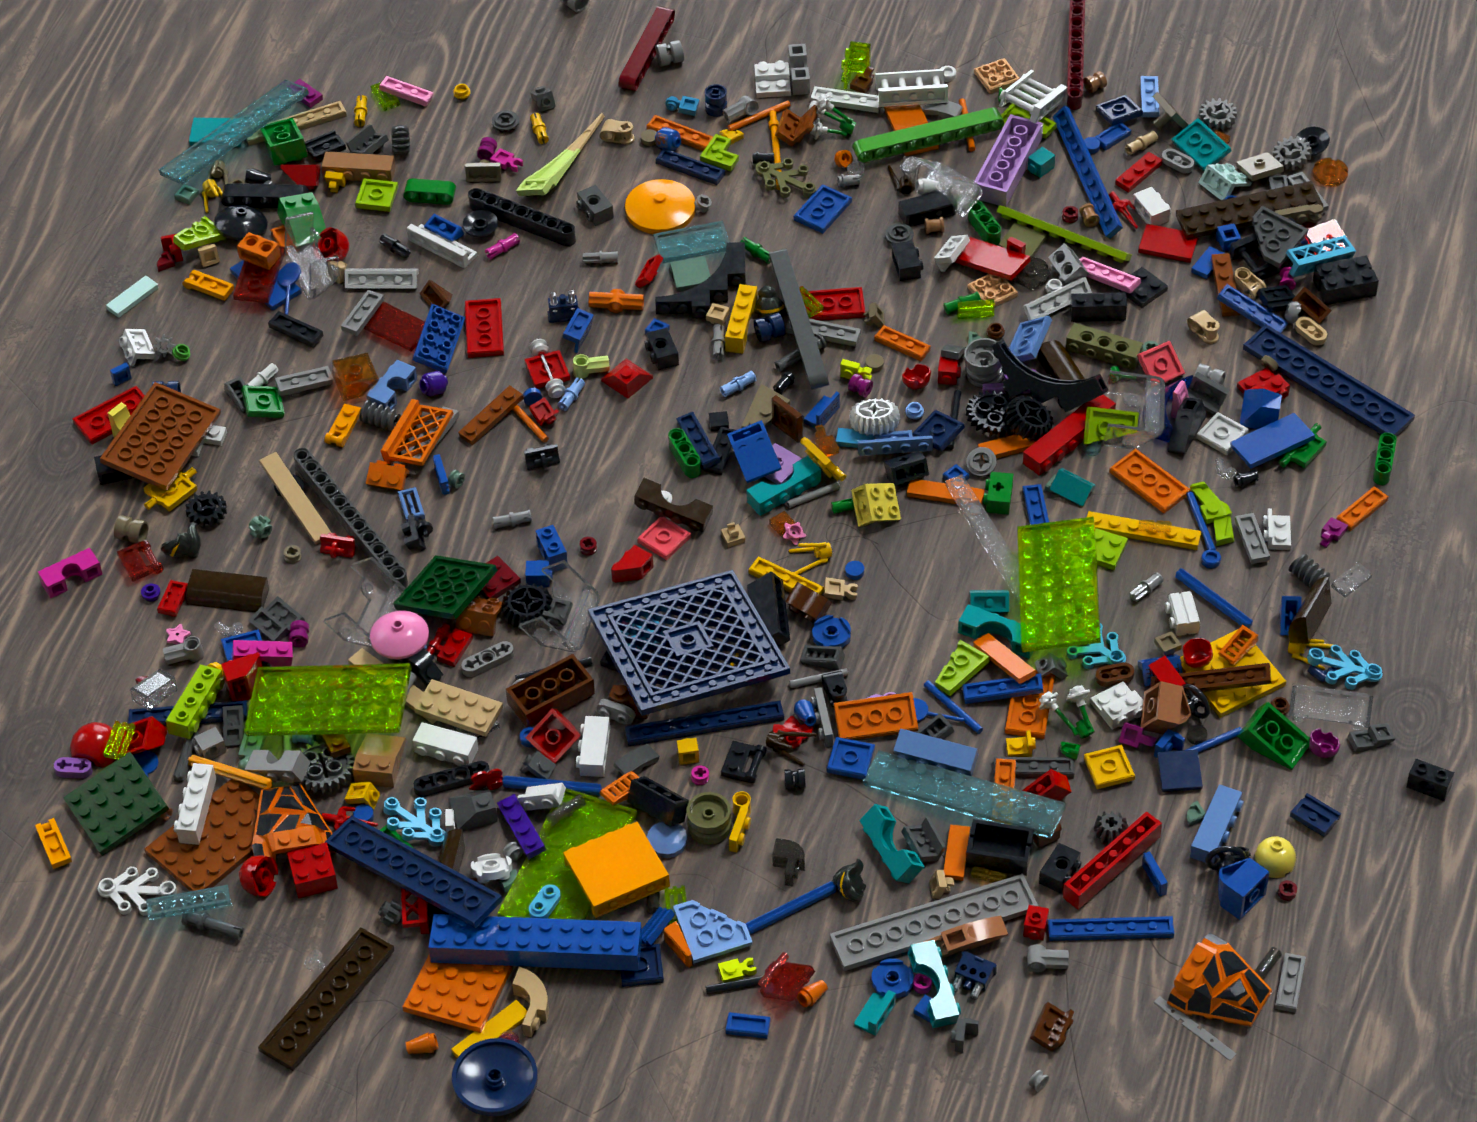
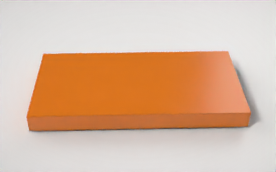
[884,104,939,156]
[1109,448,1191,514]
[1005,670,1055,739]
[834,692,918,740]

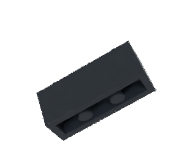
[898,189,956,227]
[1070,292,1127,322]
[627,776,689,826]

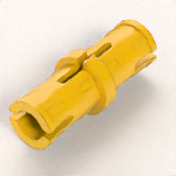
[354,95,368,127]
[530,113,549,144]

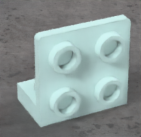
[1198,163,1252,200]

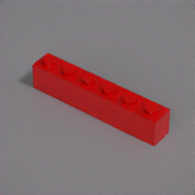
[1023,394,1116,476]
[1063,811,1162,910]

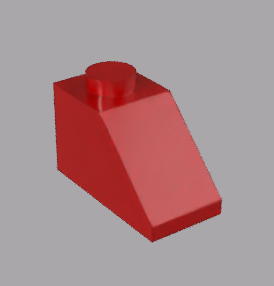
[1022,769,1072,807]

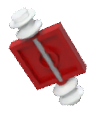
[525,339,570,398]

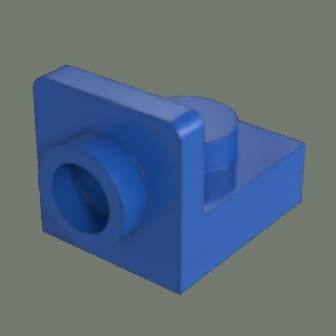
[1154,729,1185,758]

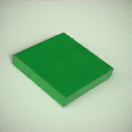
[242,385,285,418]

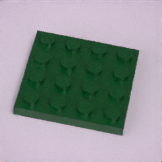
[393,555,498,620]
[63,752,169,856]

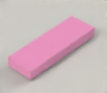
[379,76,433,106]

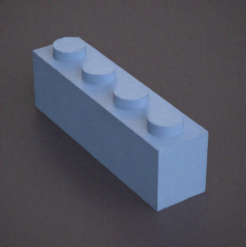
[893,728,979,777]
[1190,784,1244,863]

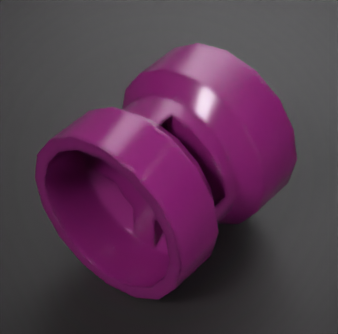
[477,137,498,161]
[848,373,873,398]
[289,620,310,647]

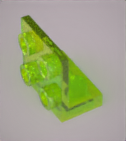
[841,41,871,89]

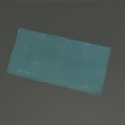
[654,221,730,264]

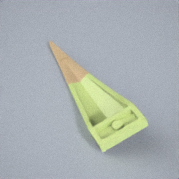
[516,113,605,196]

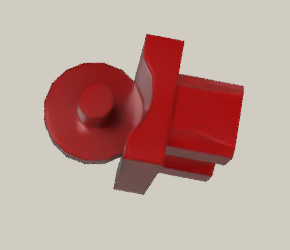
[320,532,355,558]

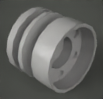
[964,338,1004,388]

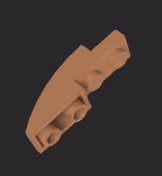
[923,915,1008,958]

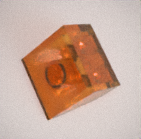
[332,352,379,401]

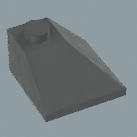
[448,788,498,831]

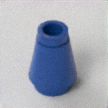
[794,699,816,726]

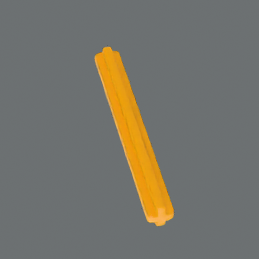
[188,755,272,789]

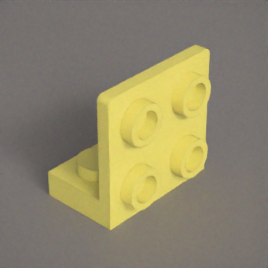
[851,483,901,527]

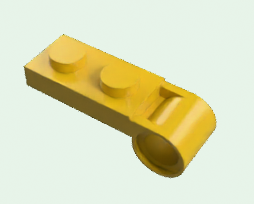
[729,791,751,853]

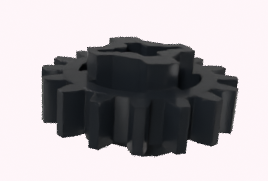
[185,491,227,528]

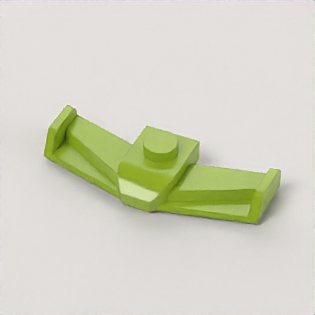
[1190,482,1235,546]

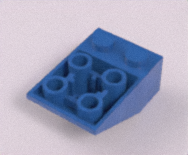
[727,420,782,483]

